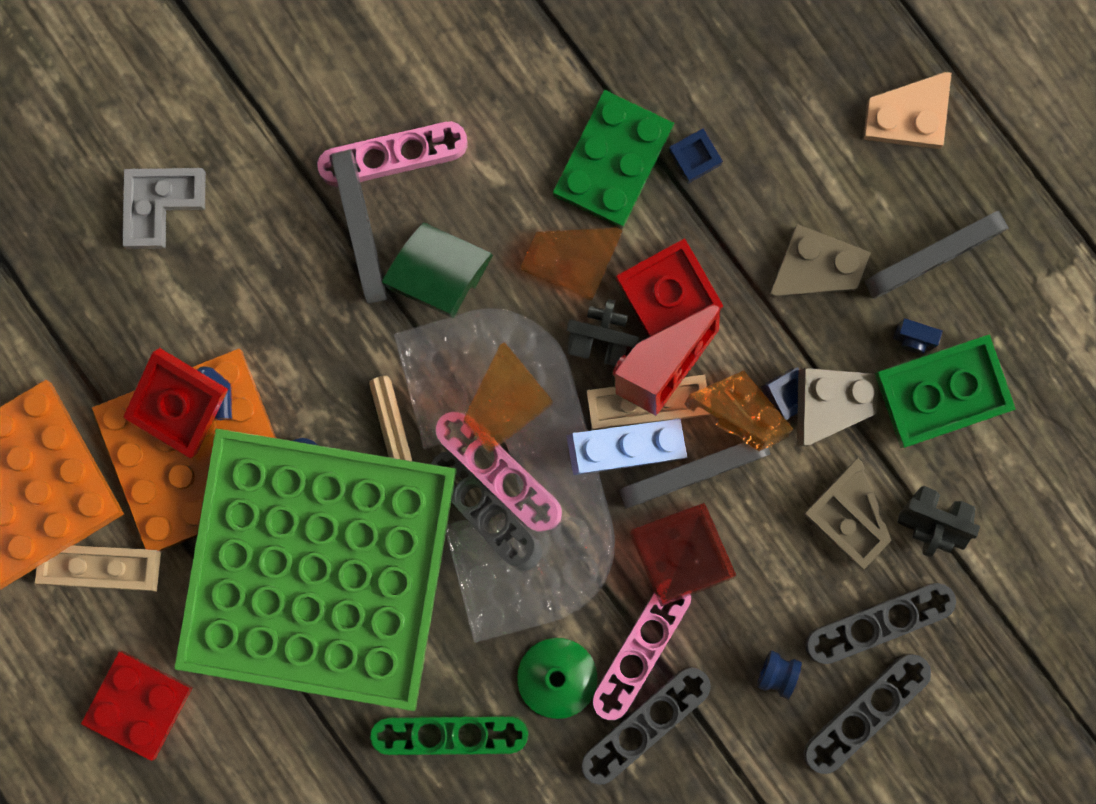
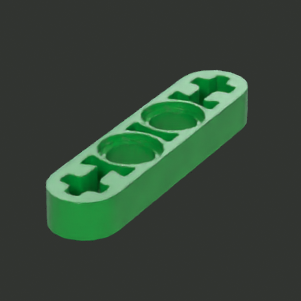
[370,715,529,755]

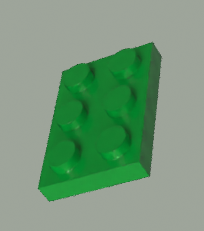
[553,90,674,229]
[874,334,1016,448]

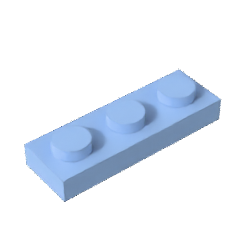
[566,419,687,475]

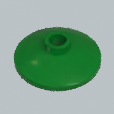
[517,638,597,719]

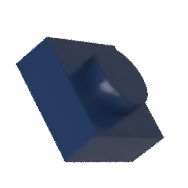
[668,128,723,184]
[893,318,943,354]
[760,367,800,422]

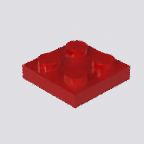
[616,238,724,337]
[123,348,228,459]
[81,651,193,761]

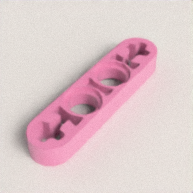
[317,122,467,187]
[436,412,562,532]
[593,580,691,720]

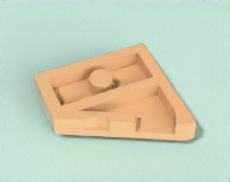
[863,72,951,149]

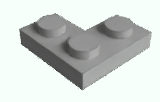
[123,168,205,249]

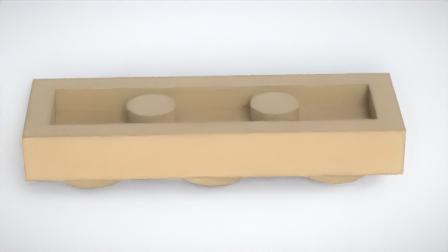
[587,375,711,430]
[35,545,161,592]

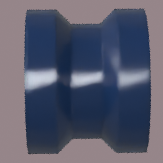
[757,650,802,700]

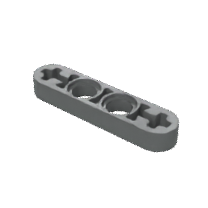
[332,149,387,304]
[864,211,1009,299]
[619,436,771,509]
[431,451,542,571]
[805,583,956,664]
[803,654,931,774]
[582,667,711,785]

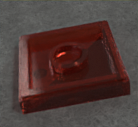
[630,503,736,606]

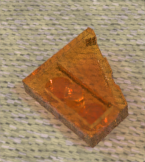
[521,228,623,301]
[464,342,553,453]
[684,371,793,452]

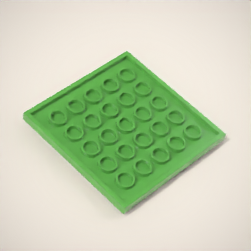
[175,429,456,711]

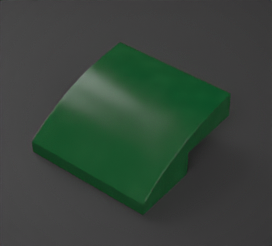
[382,222,493,319]

